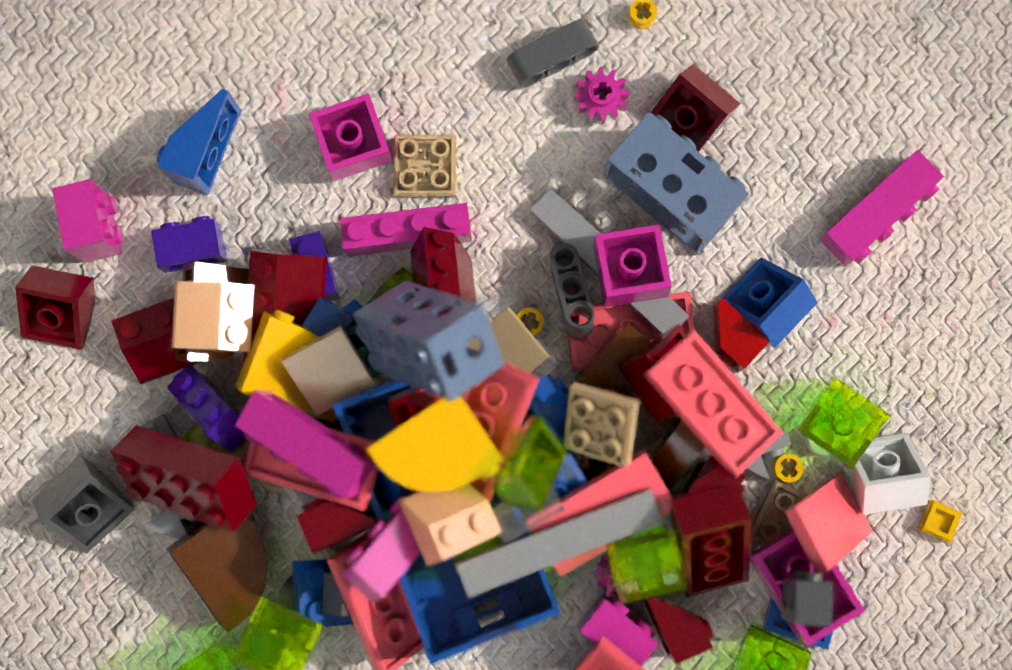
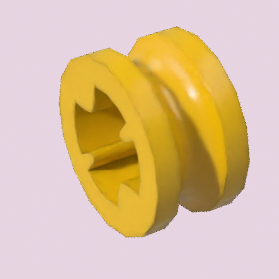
[628,0,657,30]
[517,307,544,337]
[772,454,804,483]

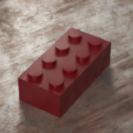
[110,425,257,533]
[670,483,752,598]

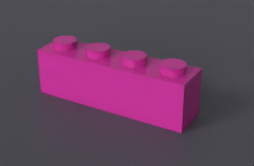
[819,149,944,267]
[340,203,472,257]
[235,390,376,500]
[341,489,421,602]

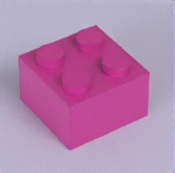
[309,93,393,181]
[52,179,124,263]
[593,224,672,307]
[577,595,659,667]

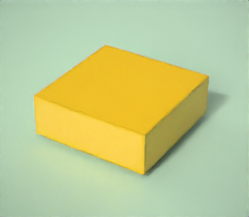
[918,500,963,543]

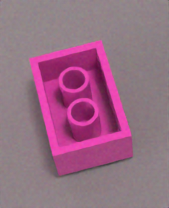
[750,527,866,646]

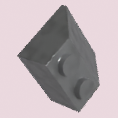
[32,455,135,554]

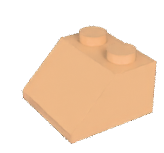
[172,281,254,352]
[399,483,502,566]

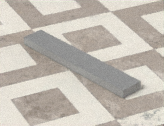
[529,188,689,335]
[456,488,663,597]

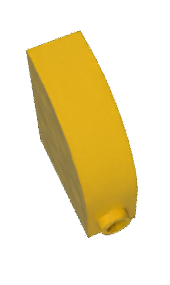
[236,310,336,423]
[367,396,503,492]

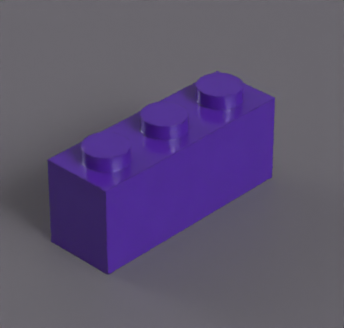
[167,364,246,453]

